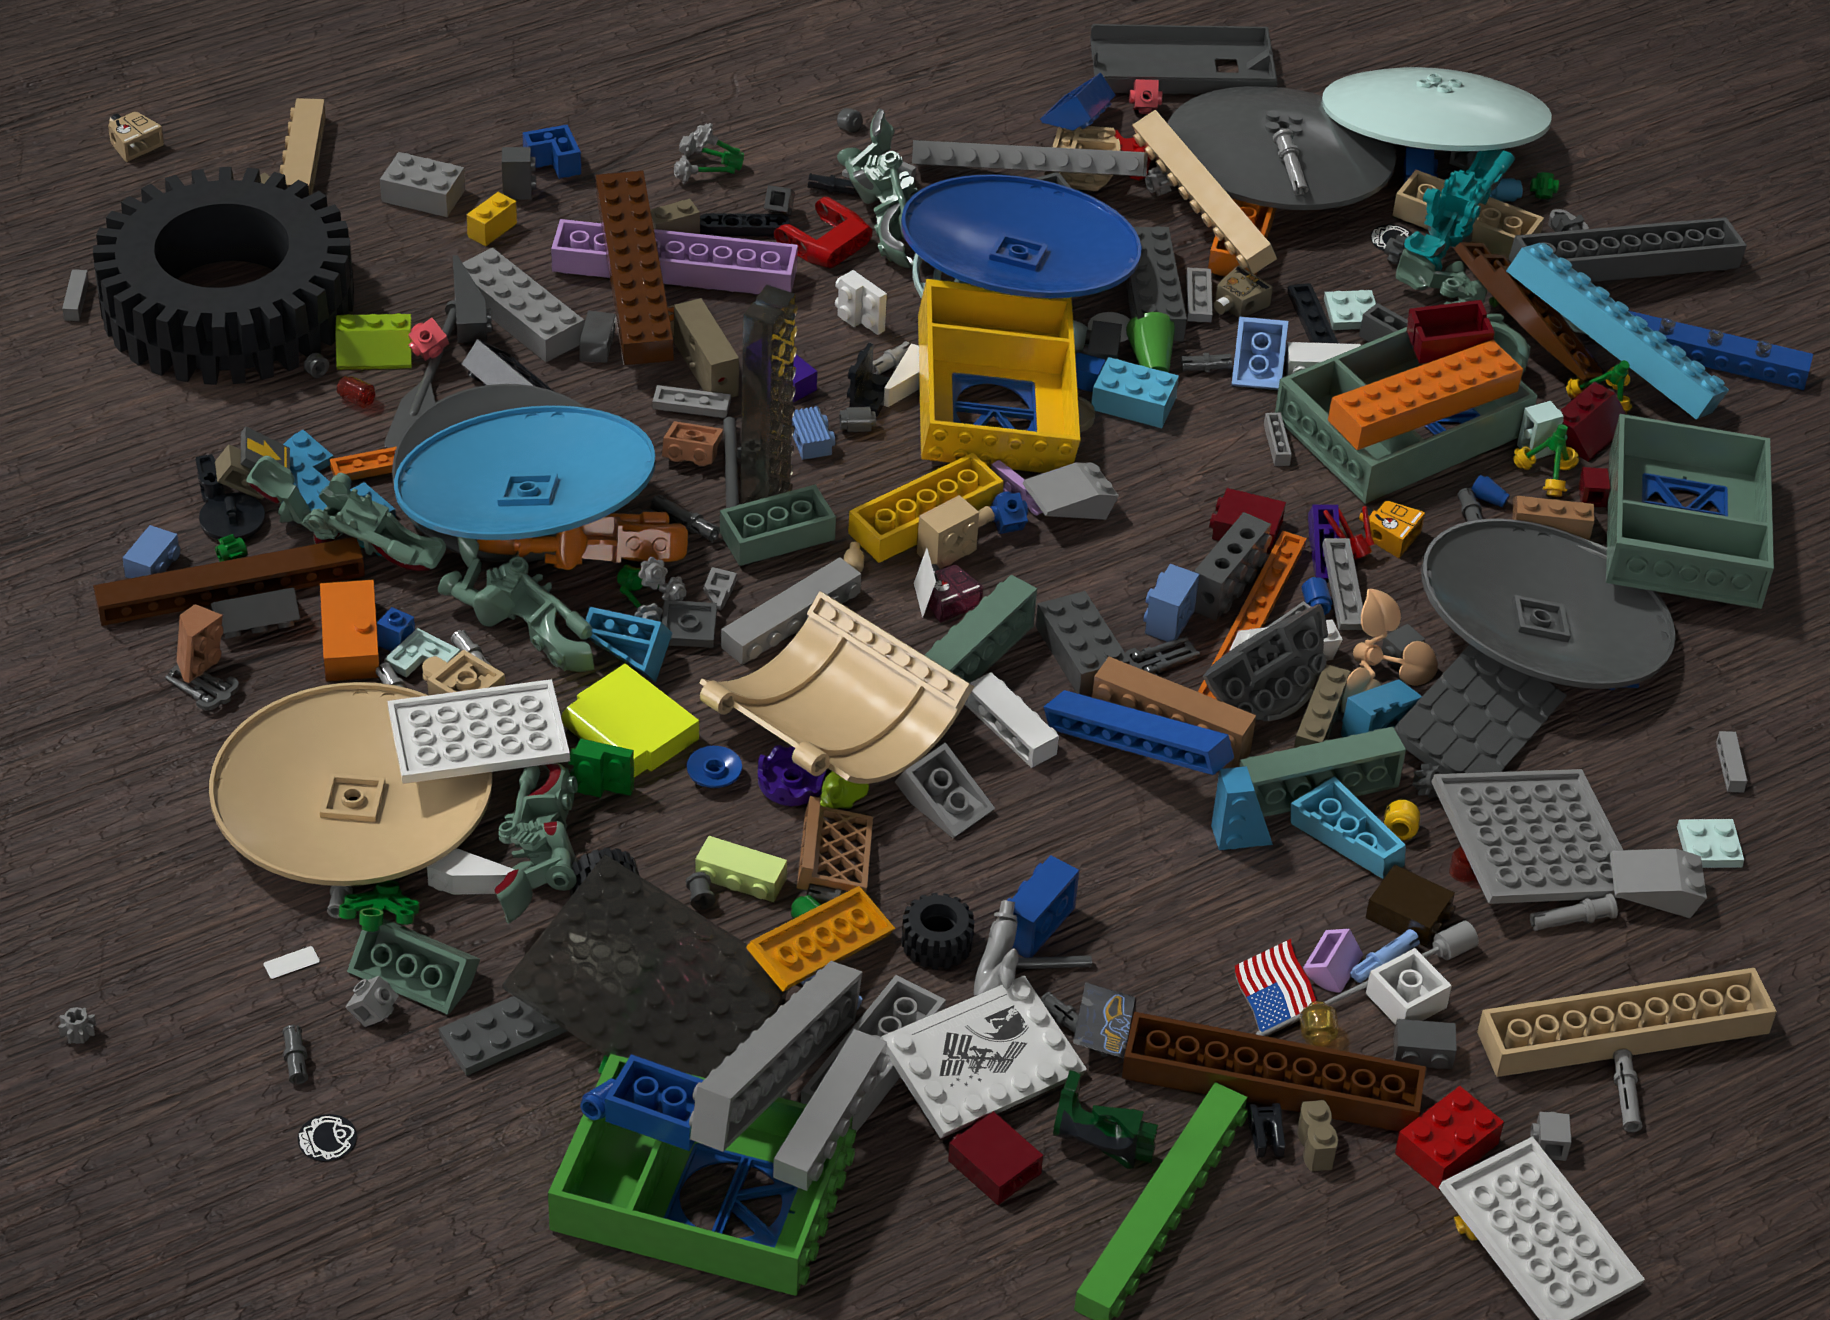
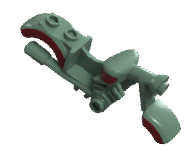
[246,456,446,571]
[494,763,578,924]

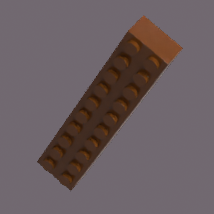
[596,171,674,365]
[1122,1012,1426,1132]

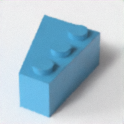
[586,607,672,682]
[1341,679,1422,737]
[1211,766,1273,850]

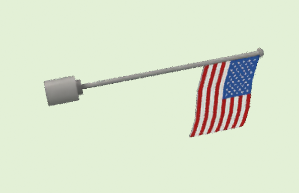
[1234,921,1479,1036]

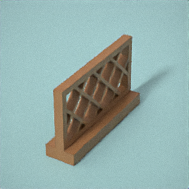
[796,796,873,893]

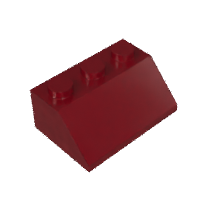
[1560,382,1627,462]

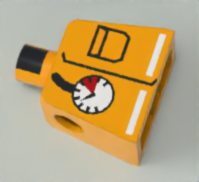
[1359,501,1425,559]

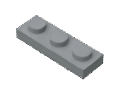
[1186,268,1212,322]
[652,385,731,418]

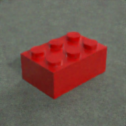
[1395,1086,1504,1190]

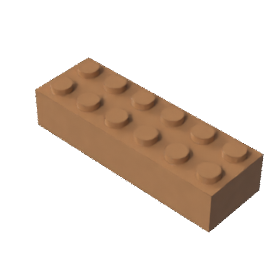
[1092,657,1256,769]

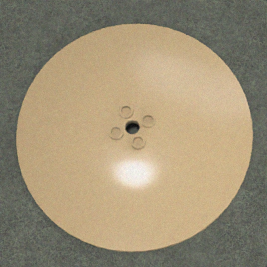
[209,682,493,886]

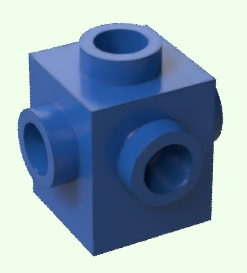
[990,491,1028,534]

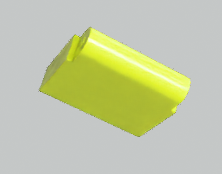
[561,664,699,777]

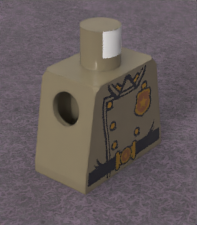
[1214,265,1273,318]

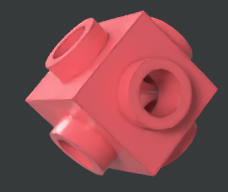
[1129,79,1162,114]
[408,318,449,361]

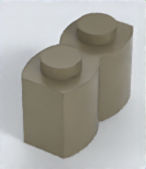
[1297,1100,1338,1172]

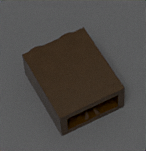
[1365,864,1456,947]

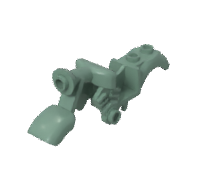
[1396,249,1530,375]
[438,537,594,672]

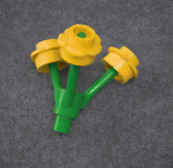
[1566,360,1632,414]
[1513,424,1579,497]

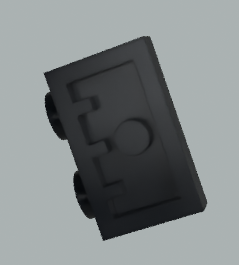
[847,343,890,417]

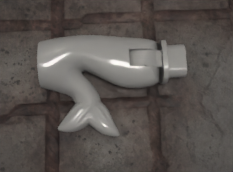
[974,900,1019,996]

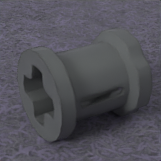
[685,872,716,910]

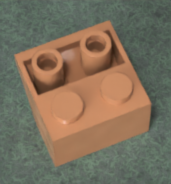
[177,604,223,683]

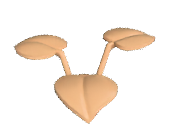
[1341,589,1438,713]

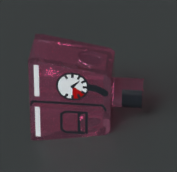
[928,564,984,623]

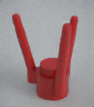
[1323,506,1375,559]

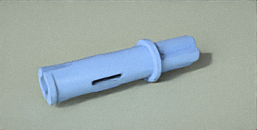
[1350,929,1420,983]

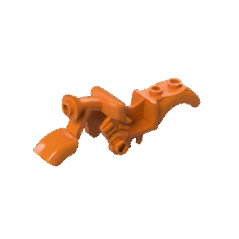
[477,511,688,570]

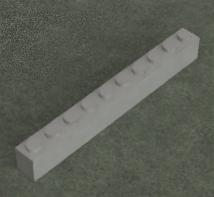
[912,140,1148,177]

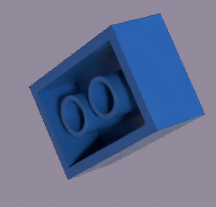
[1006,855,1079,958]
[605,1054,704,1151]

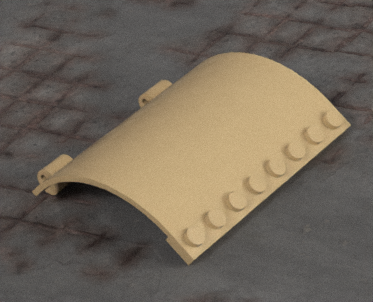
[699,591,975,784]

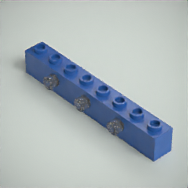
[1628,311,1813,390]

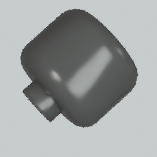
[837,108,863,133]

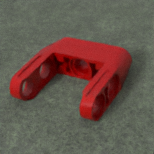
[774,197,873,268]

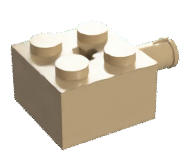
[917,495,995,569]

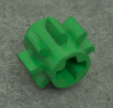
[1530,172,1559,199]
[215,534,248,562]

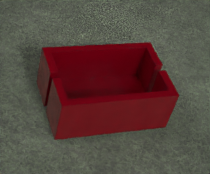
[1407,300,1495,364]

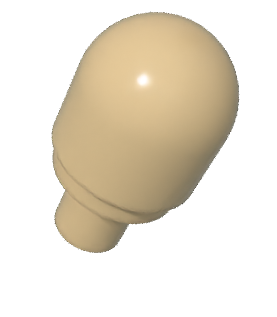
[843,542,864,573]

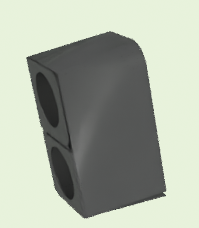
[579,310,616,363]

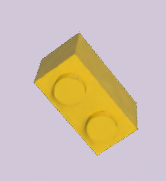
[466,192,517,247]

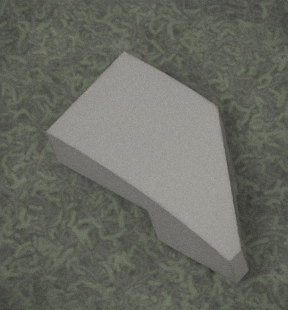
[703,567,737,611]

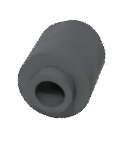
[839,407,876,433]

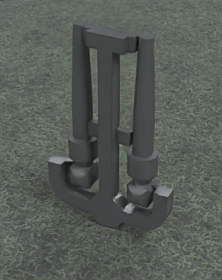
[1125,636,1200,676]
[165,664,239,710]

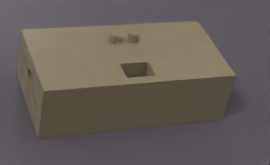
[674,298,739,398]

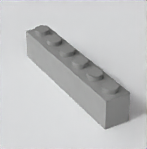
[721,557,861,665]
[773,1029,889,1191]

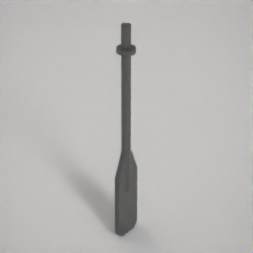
[384,298,456,449]

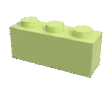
[695,836,787,902]

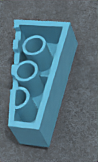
[1291,776,1406,879]

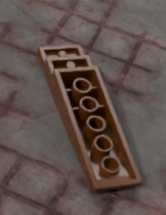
[1454,242,1605,381]

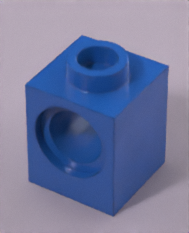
[377,607,415,652]

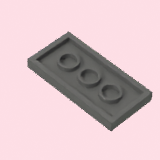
[439,983,571,1076]

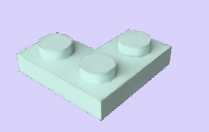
[384,628,461,677]

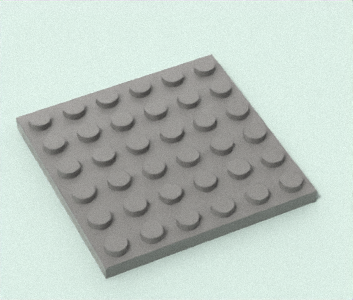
[1431,769,1623,904]

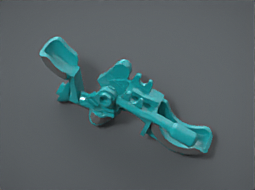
[1404,149,1515,271]

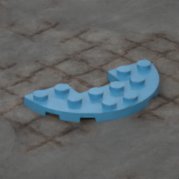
[281,430,396,517]

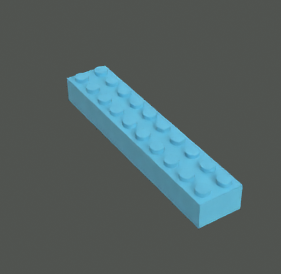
[1506,243,1729,420]

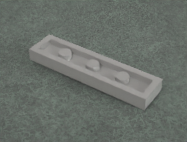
[1322,538,1363,630]

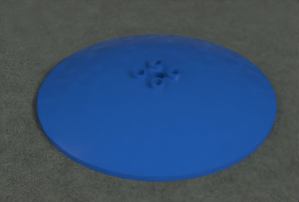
[901,175,1142,298]

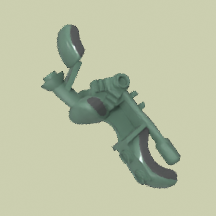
[837,109,918,269]

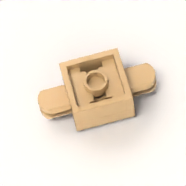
[422,650,505,695]

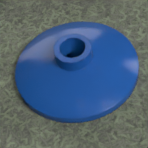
[687,746,742,788]

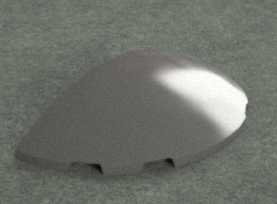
[1203,604,1328,721]

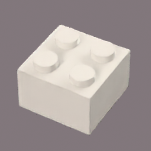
[1366,948,1452,1025]

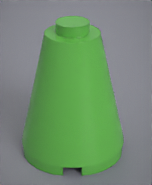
[1126,312,1175,373]

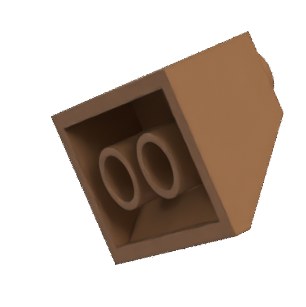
[1513,496,1594,541]

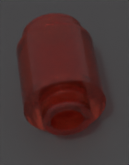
[337,376,376,408]

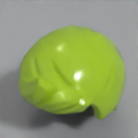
[820,771,869,809]

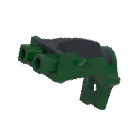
[1053,1070,1158,1169]

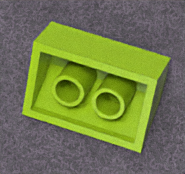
[336,313,412,370]

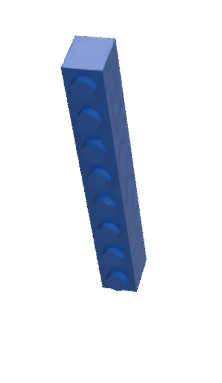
[1044,690,1234,775]

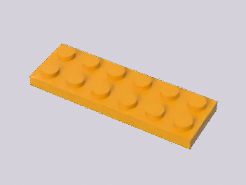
[746,886,895,992]

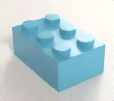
[1092,357,1179,428]

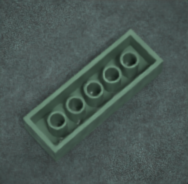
[925,575,1037,683]
[1239,727,1406,817]

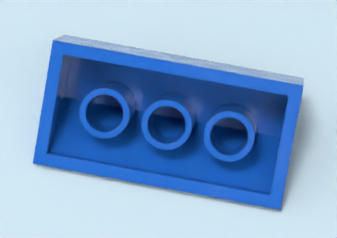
[1040,73,1116,130]

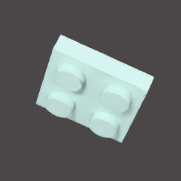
[1324,290,1376,330]
[1677,819,1744,868]

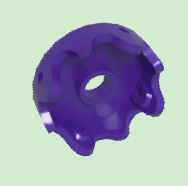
[758,745,827,806]

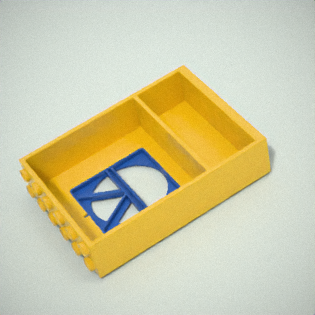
[918,279,1080,473]

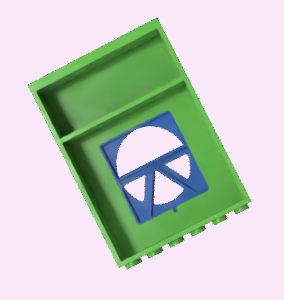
[548,1054,856,1296]

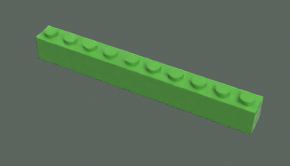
[1074,1082,1248,1320]

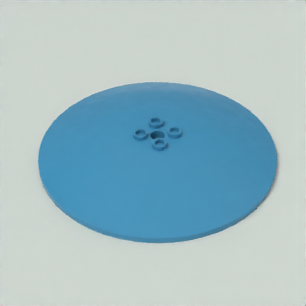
[394,406,656,540]

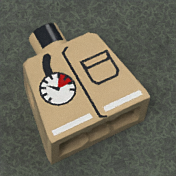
[108,112,164,162]

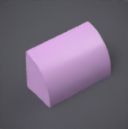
[1303,929,1363,993]

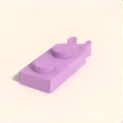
[991,460,1043,516]

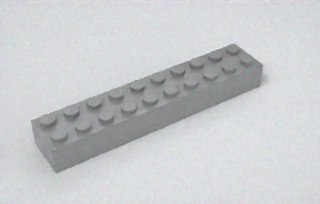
[689,961,862,1152]

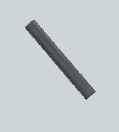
[1016,956,1092,969]

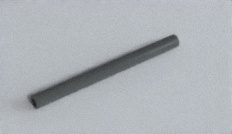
[723,417,739,508]

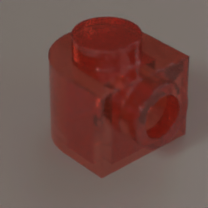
[1449,846,1476,882]

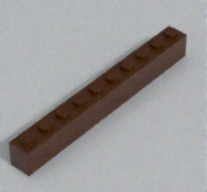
[93,537,365,626]

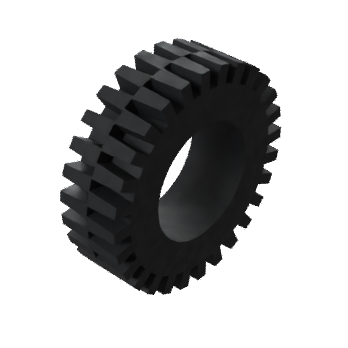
[93,167,354,385]

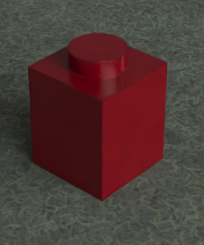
[1578,467,1610,507]

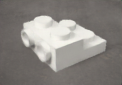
[835,270,887,335]

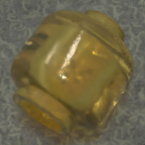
[1300,1001,1339,1047]

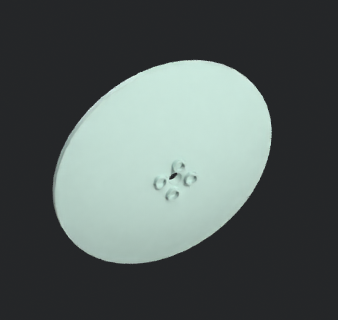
[1322,67,1552,151]

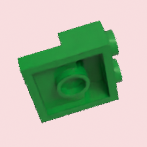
[568,738,634,798]

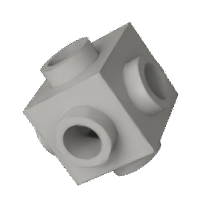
[346,976,399,1027]

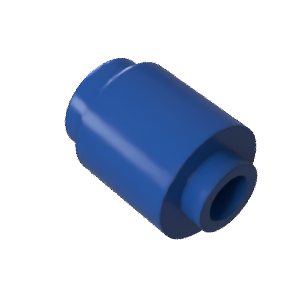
[1301,577,1332,615]

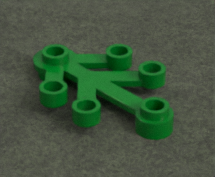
[339,880,419,932]

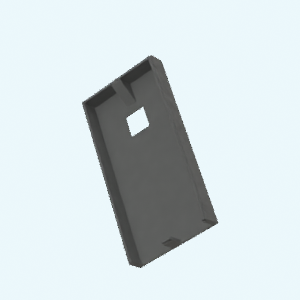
[1090,24,1277,95]

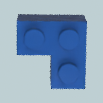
[522,124,581,178]

